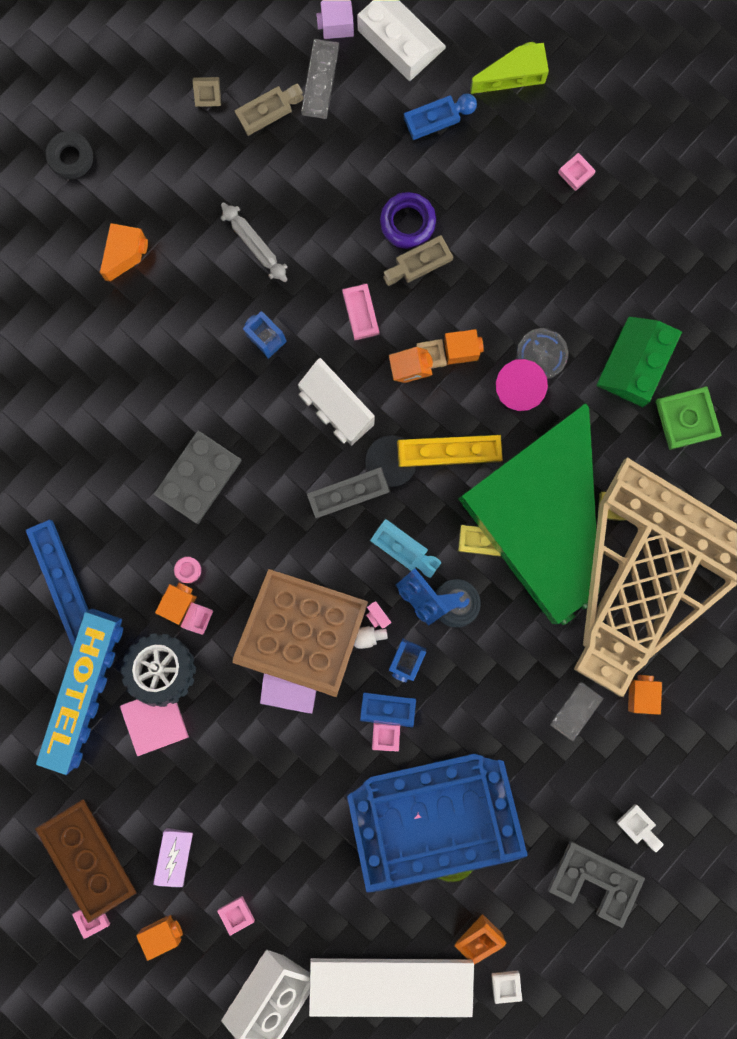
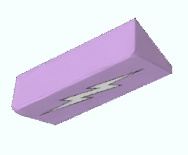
[154,828,193,887]

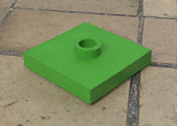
[656,387,722,450]

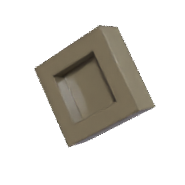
[193,77,221,107]

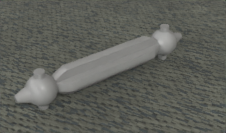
[221,203,288,282]

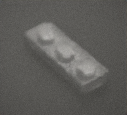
[301,39,339,119]

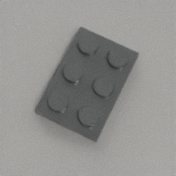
[154,431,242,524]

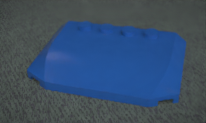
[347,754,527,893]

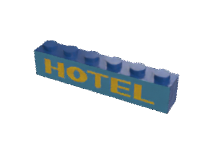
[36,609,123,775]

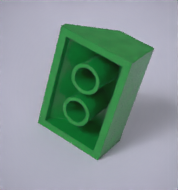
[596,317,682,407]

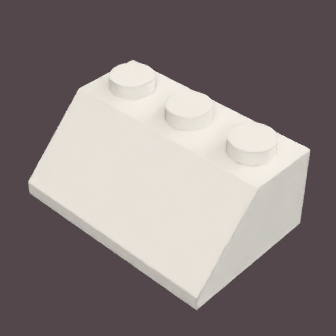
[357,0,446,81]
[298,358,375,446]
[221,950,310,1039]

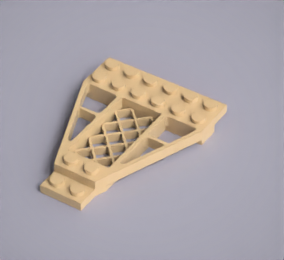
[574,458,737,697]

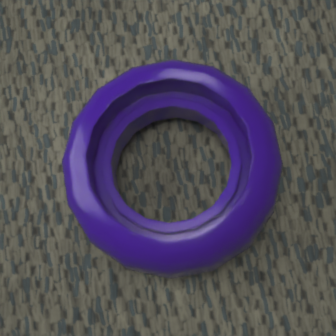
[380,192,436,249]

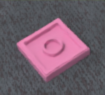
[120,700,189,756]

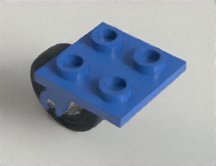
[396,569,481,627]

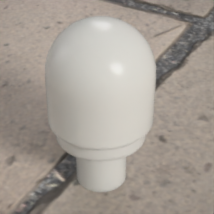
[354,626,388,649]

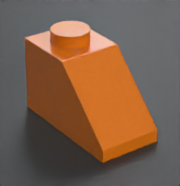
[100,223,148,281]

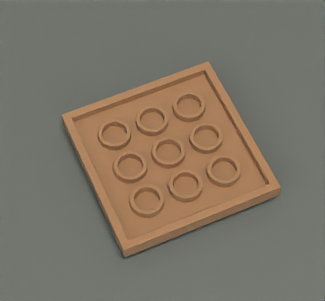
[233,569,368,697]

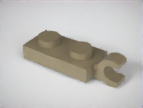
[234,84,304,136]
[383,235,453,286]

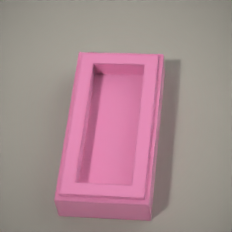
[342,284,379,341]

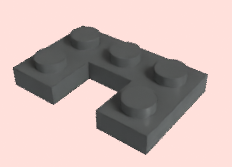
[548,841,645,928]

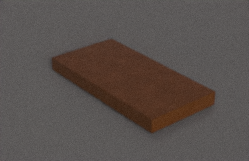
[35,799,137,923]

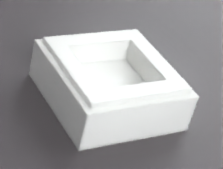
[492,971,522,1004]

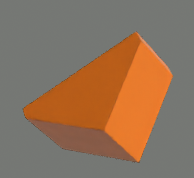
[455,914,506,965]

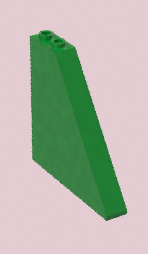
[458,404,600,625]

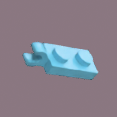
[370,519,441,578]

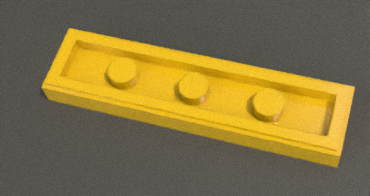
[397,435,503,467]

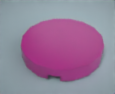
[496,359,548,411]

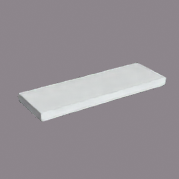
[309,958,474,1017]

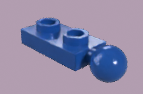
[404,94,477,140]

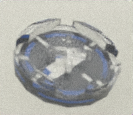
[516,328,569,379]

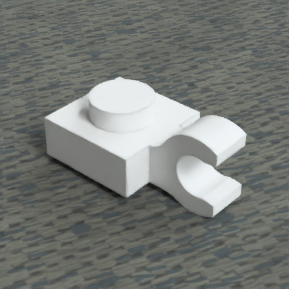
[616,804,663,852]

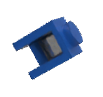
[243,311,287,359]
[389,638,426,682]

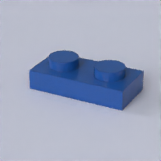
[360,693,416,727]

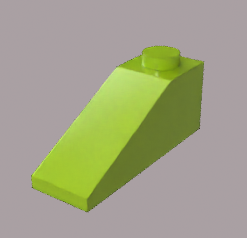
[470,42,549,94]

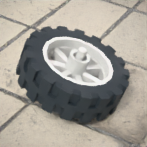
[121,633,196,707]

